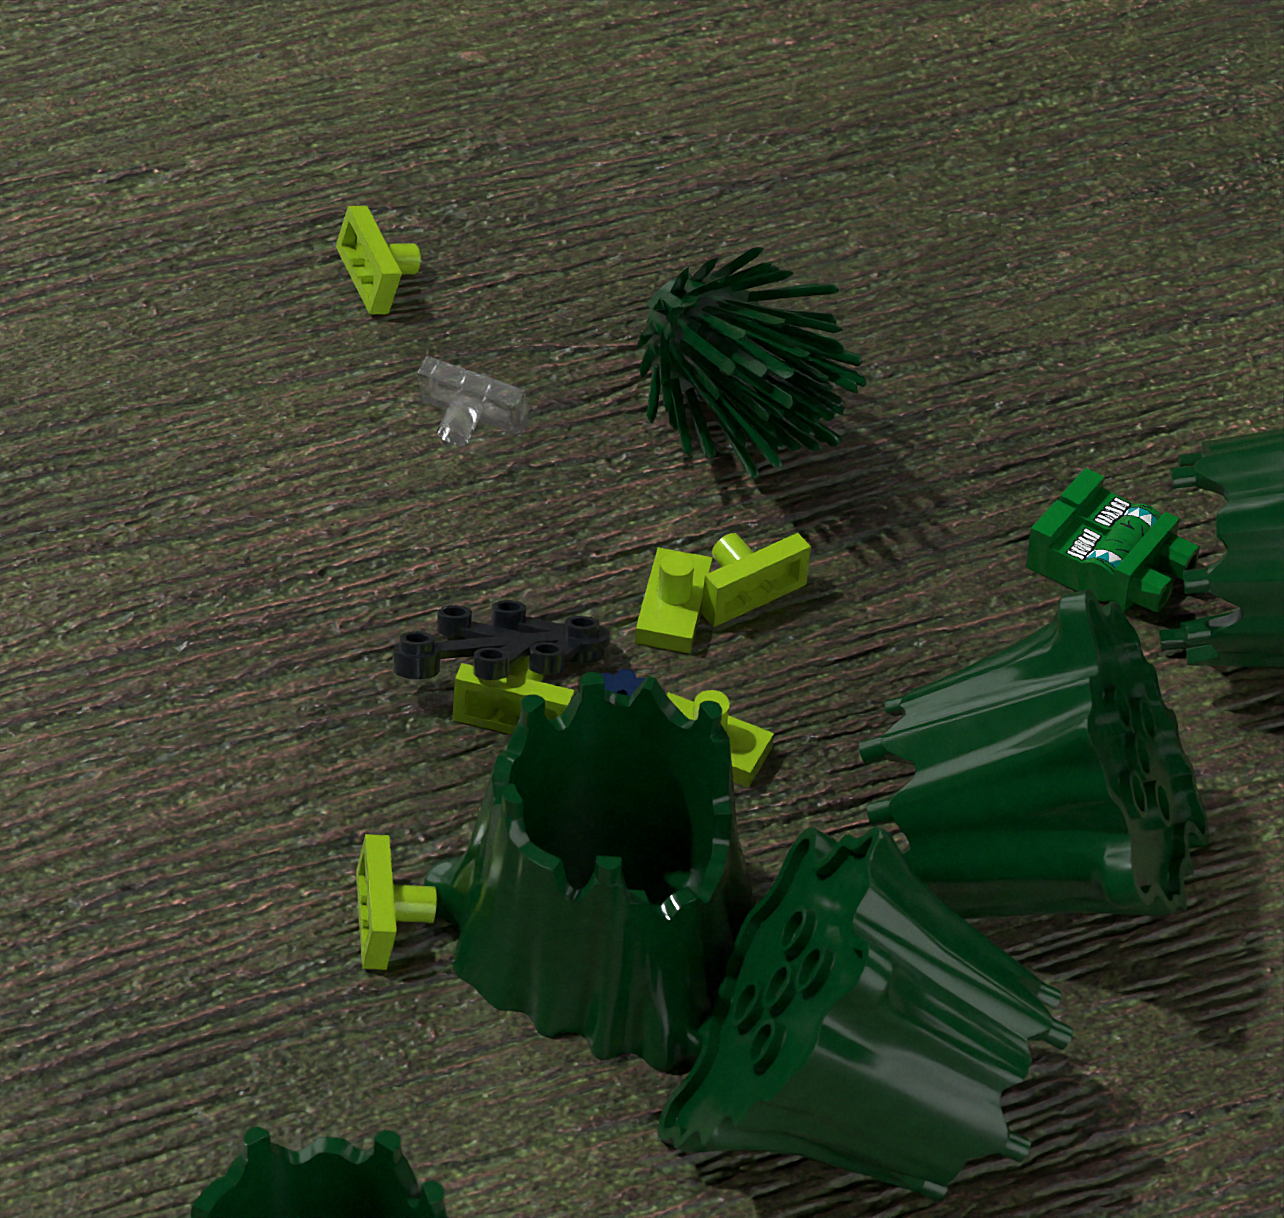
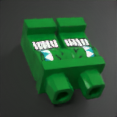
[1026,467,1200,614]

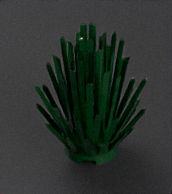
[637,247,866,478]

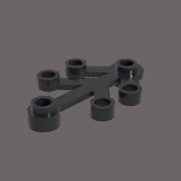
[393,600,610,680]

